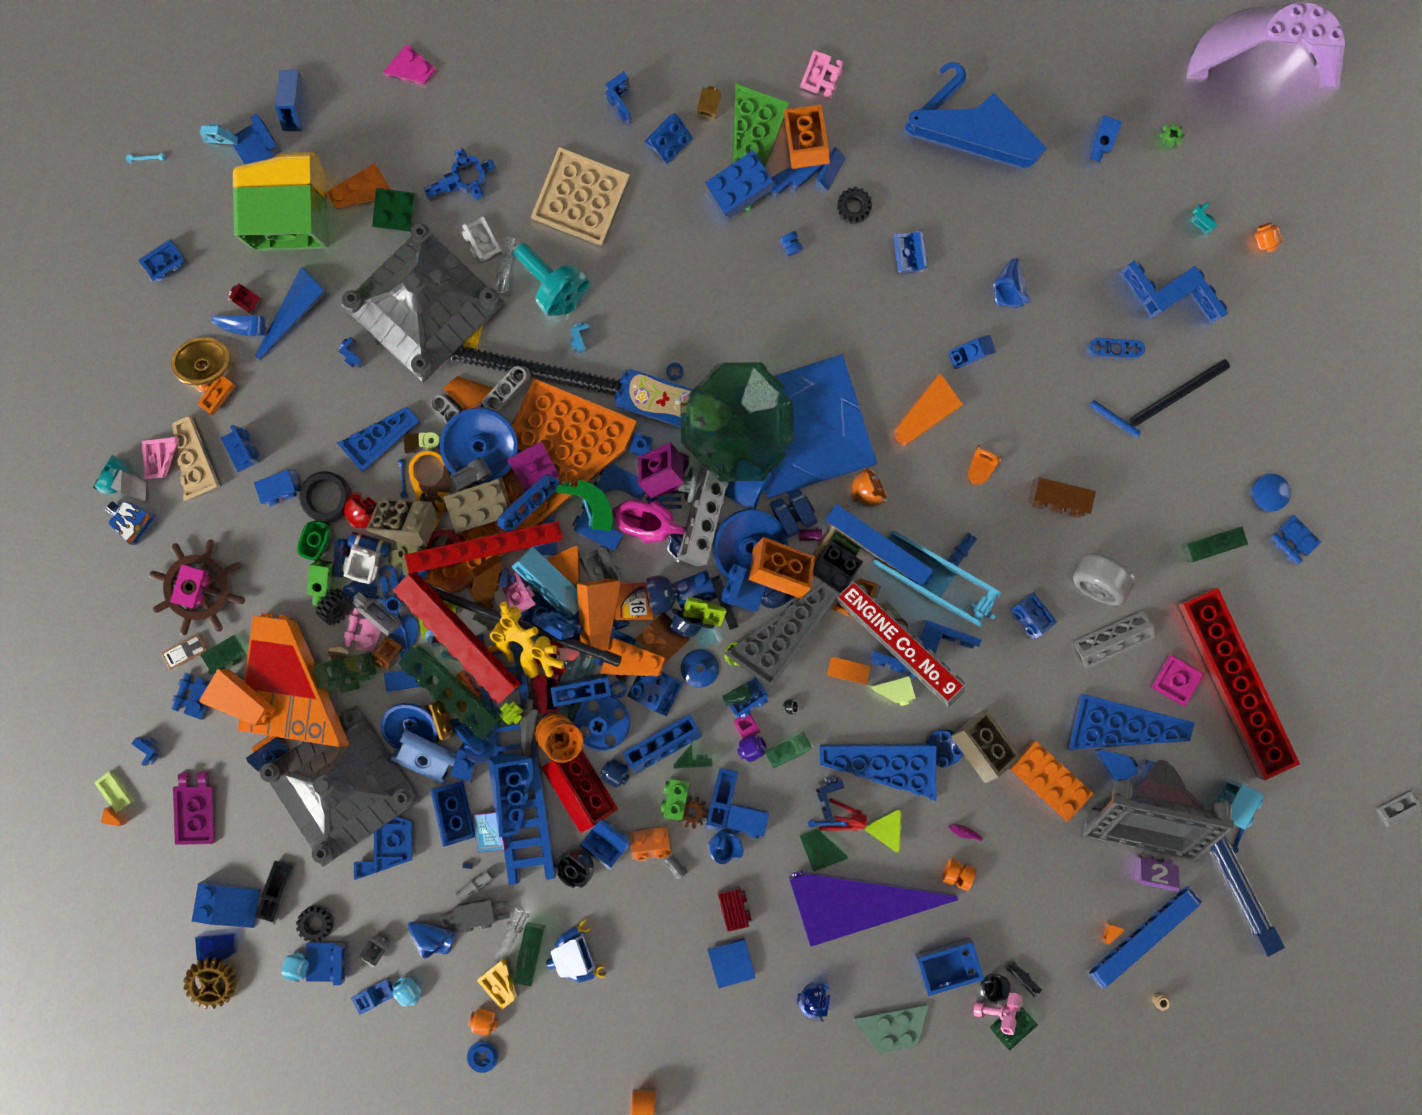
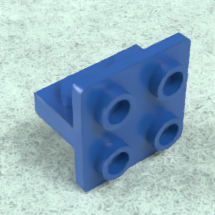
[644,113,693,164]

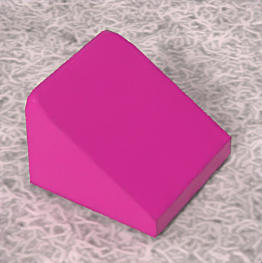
[733,714,761,738]

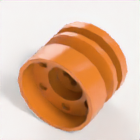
[535,713,583,763]

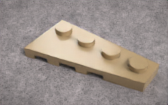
[172,416,220,501]

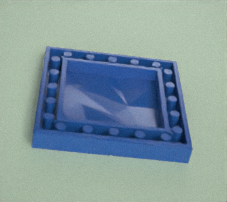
[733,354,877,499]

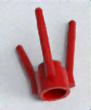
[819,798,867,832]

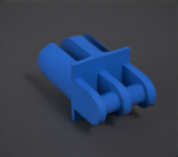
[646,490,682,509]

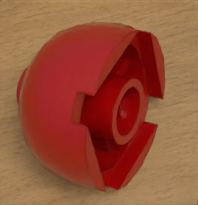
[344,492,377,529]

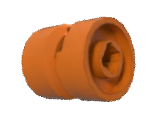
[942,858,977,891]

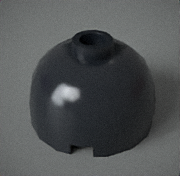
[554,849,594,888]

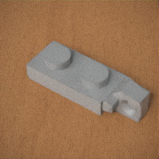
[352,592,402,636]

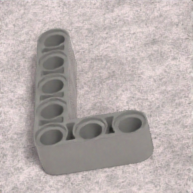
[430,366,531,423]

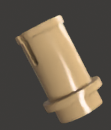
[1152,993,1170,1011]

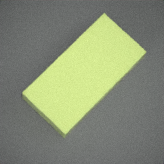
[94,771,134,813]

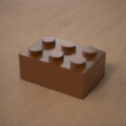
[1028,477,1096,518]

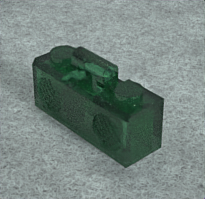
[1182,526,1248,563]
[313,652,376,693]
[513,922,546,986]

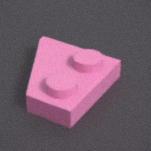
[142,437,179,480]

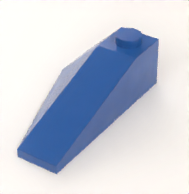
[489,754,533,837]

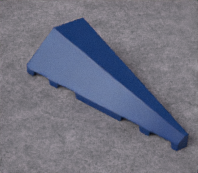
[255,267,327,360]

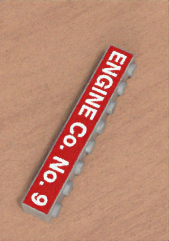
[837,581,965,707]

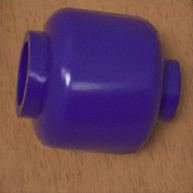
[737,734,767,762]

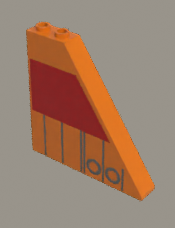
[238,612,349,747]

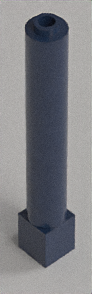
[1211,835,1285,957]

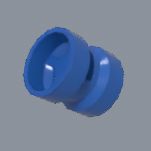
[779,231,804,257]

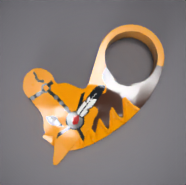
[409,451,452,531]

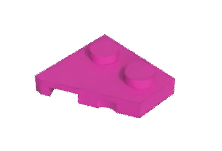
[383,44,437,85]

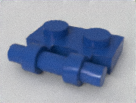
[1271,515,1321,565]
[532,610,583,640]
[171,673,210,720]

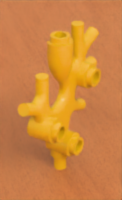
[487,601,564,678]

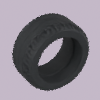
[299,471,352,522]

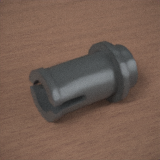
[664,854,687,879]

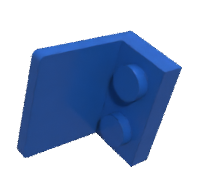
[605,71,632,124]
[232,113,281,164]
[221,425,260,472]
[627,672,684,716]
[306,942,346,985]

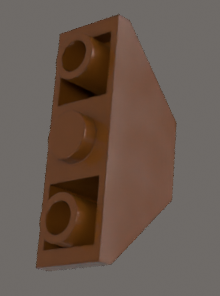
[467,555,504,608]

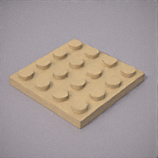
[531,147,630,247]

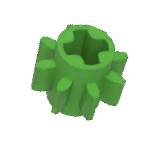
[1159,123,1185,148]

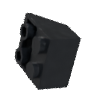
[813,541,864,594]

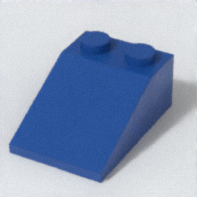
[191,880,261,928]

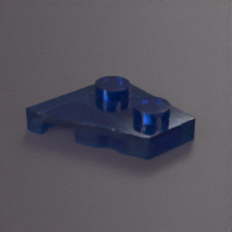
[195,933,237,962]

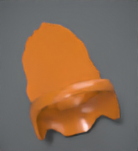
[968,444,1002,485]

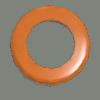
[630,1089,656,1115]

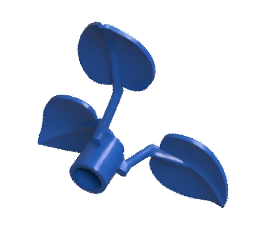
[343,569,431,650]

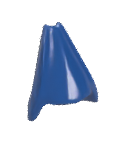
[993,258,1030,308]
[408,922,456,959]

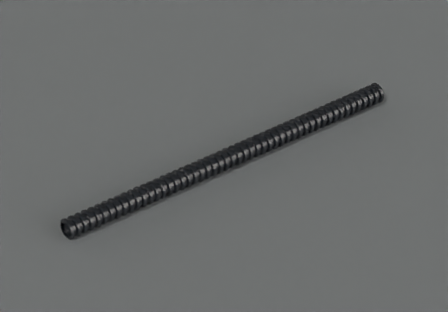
[375,338,622,395]

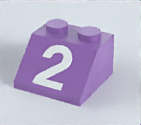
[1132,854,1180,892]

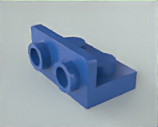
[1010,592,1057,639]

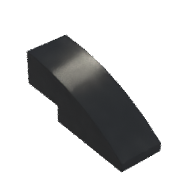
[255,860,293,925]

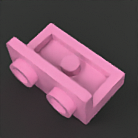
[502,571,535,613]

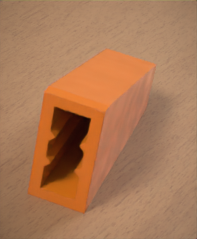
[894,373,963,446]
[577,579,620,657]
[199,669,276,725]

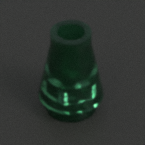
[722,684,753,706]

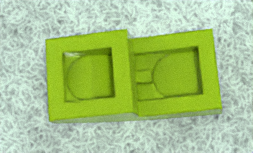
[682,597,726,626]

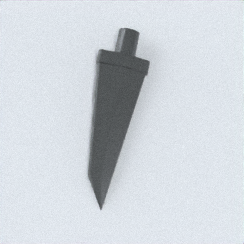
[520,699,538,757]

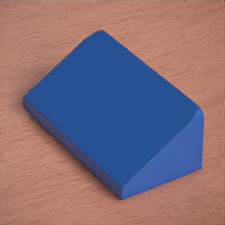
[816,147,845,190]

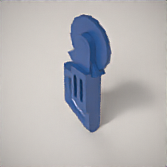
[450,716,494,763]

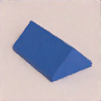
[430,781,475,847]

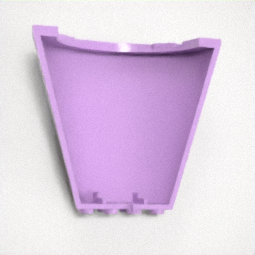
[1187,3,1345,89]

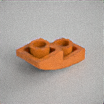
[827,657,871,685]

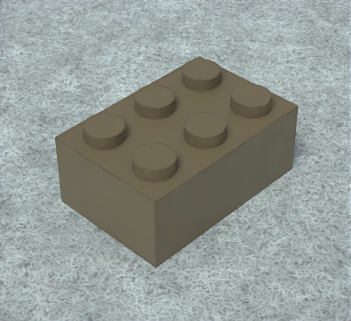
[443,477,511,533]
[951,710,1021,783]

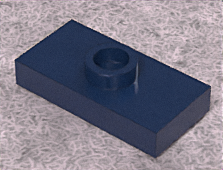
[246,737,290,771]

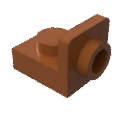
[372,636,402,670]

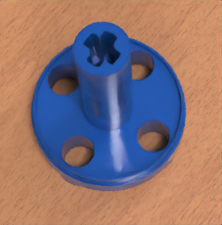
[574,696,630,751]

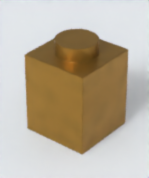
[697,86,721,119]

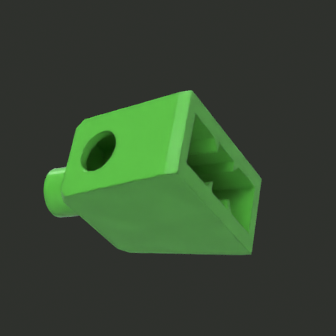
[307,560,334,606]

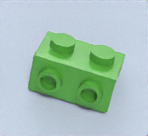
[661,777,689,820]

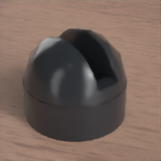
[783,699,798,715]

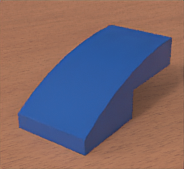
[351,978,394,1015]

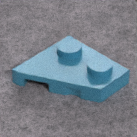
[200,123,238,145]

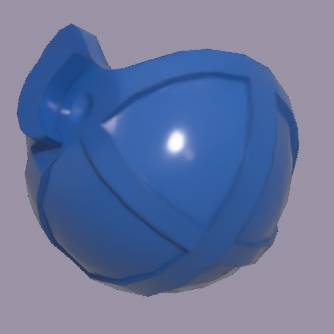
[708,830,743,864]

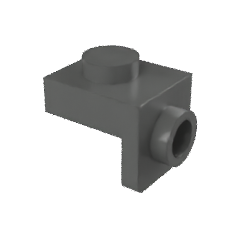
[358,935,389,968]

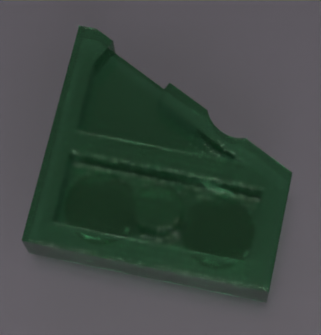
[799,828,848,872]

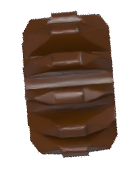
[678,795,708,829]

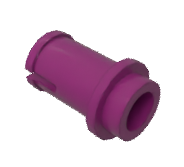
[799,527,822,542]

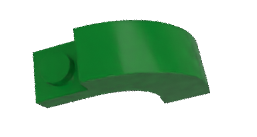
[556,480,613,531]

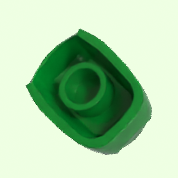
[297,520,332,561]

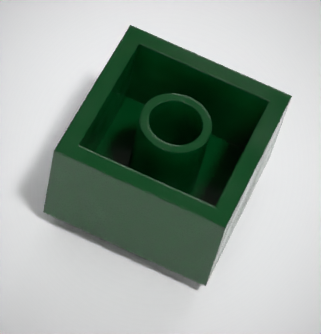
[372,188,416,232]

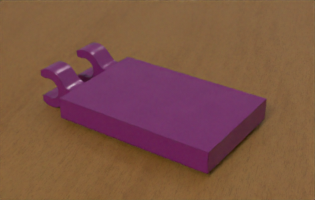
[173,772,215,845]

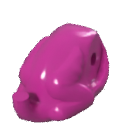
[612,500,686,543]

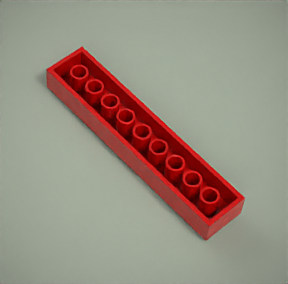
[1178,588,1300,780]

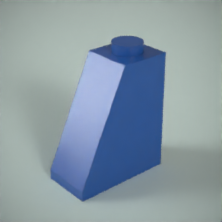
[275,69,302,131]

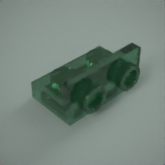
[201,635,247,675]
[990,1006,1038,1051]

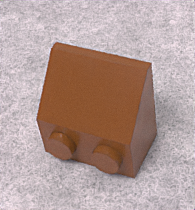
[636,613,690,663]

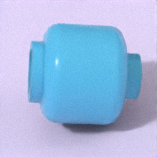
[281,952,309,982]
[392,977,421,1006]

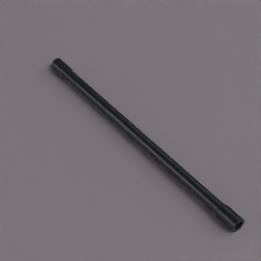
[429,585,622,667]

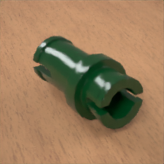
[831,532,861,556]

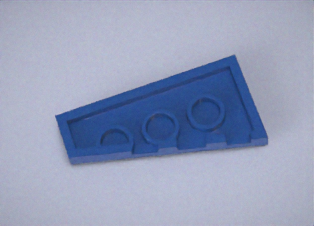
[337,407,421,472]

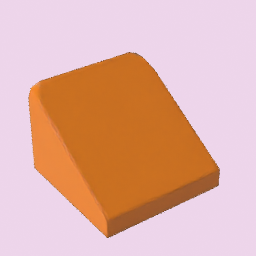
[101,807,126,826]
[1102,922,1125,944]

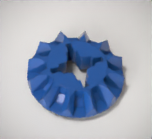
[467,1041,498,1073]

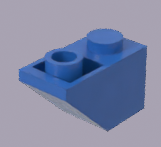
[949,335,997,369]

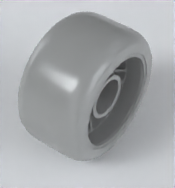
[1073,553,1135,606]

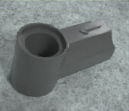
[450,457,492,491]

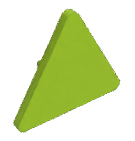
[865,810,902,852]

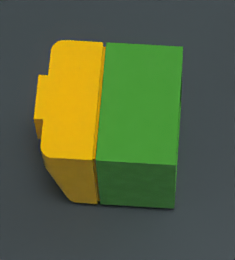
[233,152,327,250]

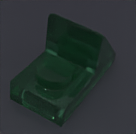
[673,743,712,769]

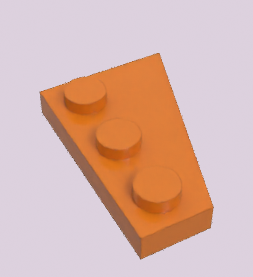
[326,163,391,210]

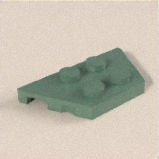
[854,1004,928,1054]

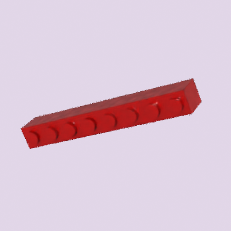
[404,521,563,574]
[393,572,521,704]

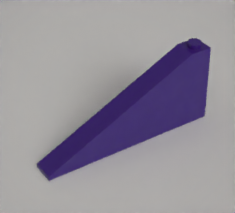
[789,870,958,947]

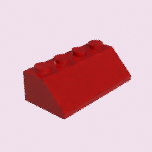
[541,750,618,833]

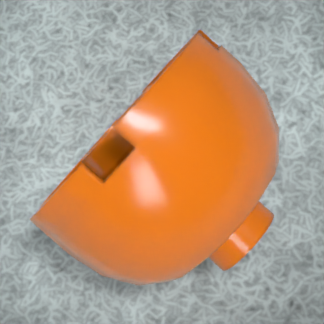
[851,468,887,507]

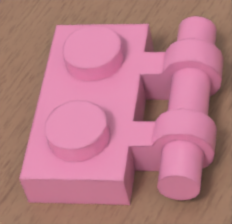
[800,50,843,99]
[343,608,382,654]

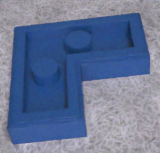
[384,648,425,692]

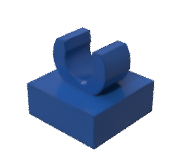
[498,568,515,587]

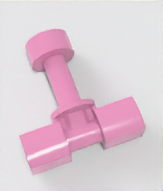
[974,993,1023,1035]

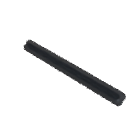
[1130,359,1230,427]

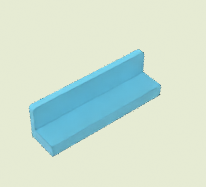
[512,547,578,618]

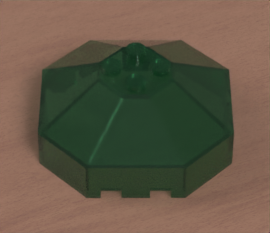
[680,362,794,482]

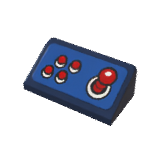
[333,539,351,578]

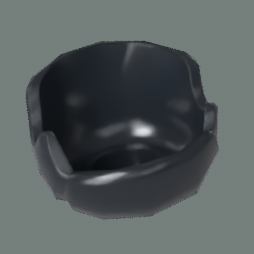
[980,973,1011,1004]

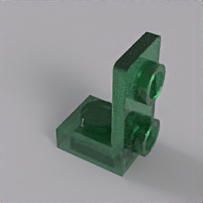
[765,731,813,768]

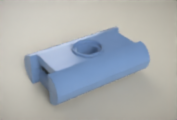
[390,730,457,784]

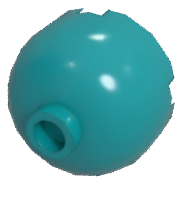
[93,455,128,494]

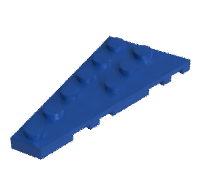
[1068,694,1195,750]

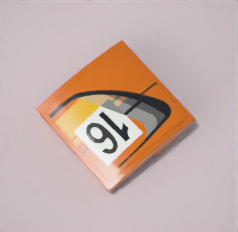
[614,582,653,621]

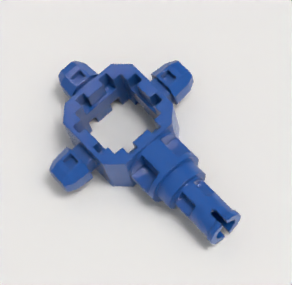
[423,148,496,200]

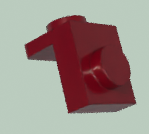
[228,283,262,314]

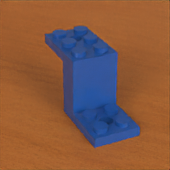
[1120,260,1228,323]
[869,620,982,679]

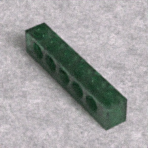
[398,644,503,739]

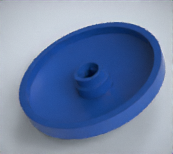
[440,407,518,484]
[712,509,788,578]

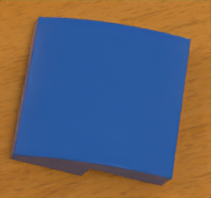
[724,458,772,509]
[707,938,756,988]

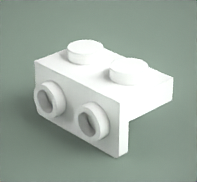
[461,217,502,262]

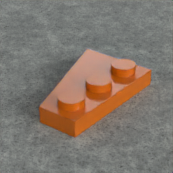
[600,638,667,676]

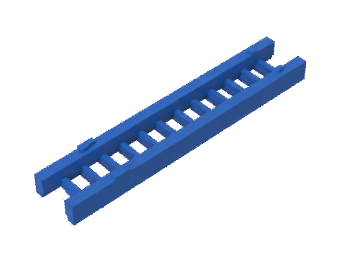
[476,634,556,885]

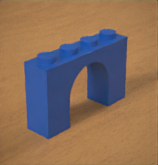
[572,463,646,551]

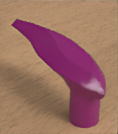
[948,824,983,842]

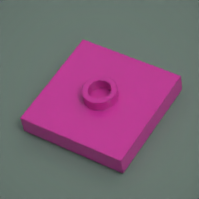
[1151,654,1204,707]

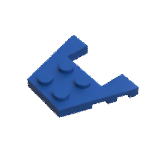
[354,817,413,880]

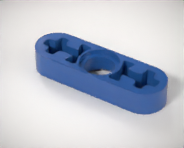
[1088,338,1145,358]

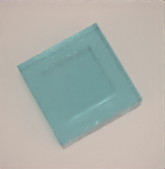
[695,628,718,650]

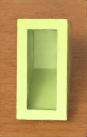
[871,676,916,706]

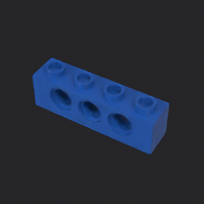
[622,714,702,774]

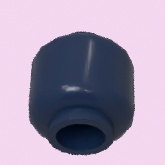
[600,759,630,788]

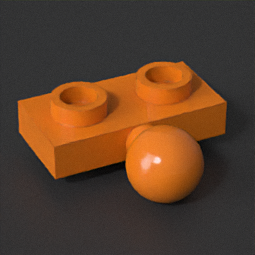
[196,375,236,416]

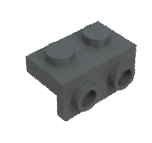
[579,546,622,581]

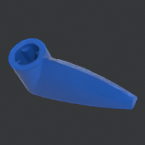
[211,316,265,336]

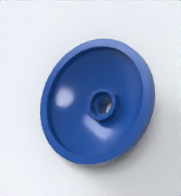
[380,703,438,749]

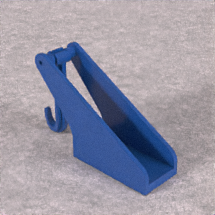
[905,62,1047,168]

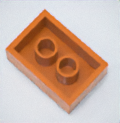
[784,104,830,169]
[749,537,815,599]

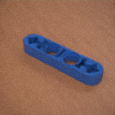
[498,474,559,532]

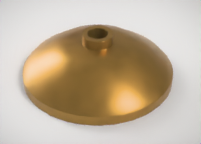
[171,337,230,385]

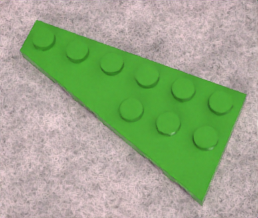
[733,83,789,211]

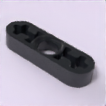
[711,575,739,630]

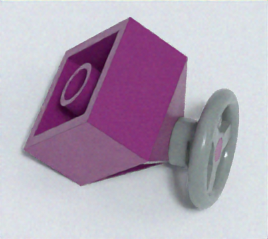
[638,442,698,504]

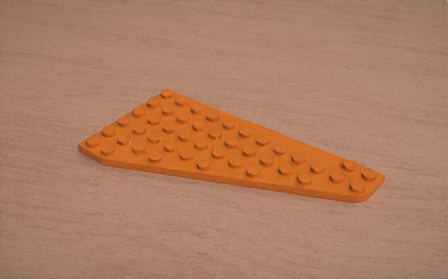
[425,378,638,593]

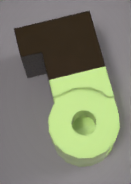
[403,432,440,455]

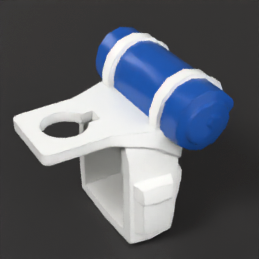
[342,532,391,584]

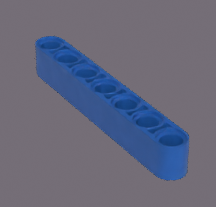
[1089,886,1202,989]

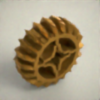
[183,957,237,1009]

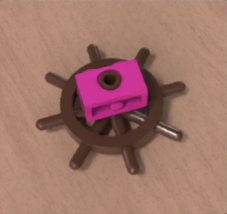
[149,539,245,635]

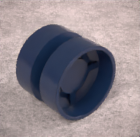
[769,488,818,538]

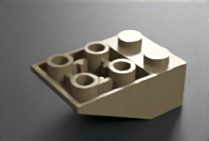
[366,498,439,547]

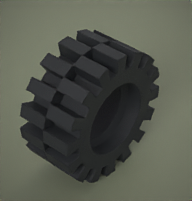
[837,187,872,224]
[315,588,353,625]
[296,905,334,943]

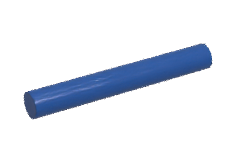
[1089,400,1141,438]

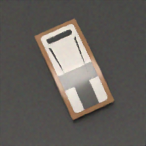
[161,634,206,670]

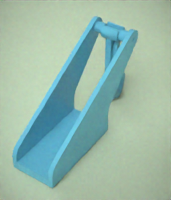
[872,530,1002,627]

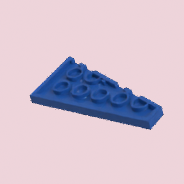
[820,744,936,801]

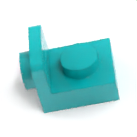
[1190,202,1218,234]

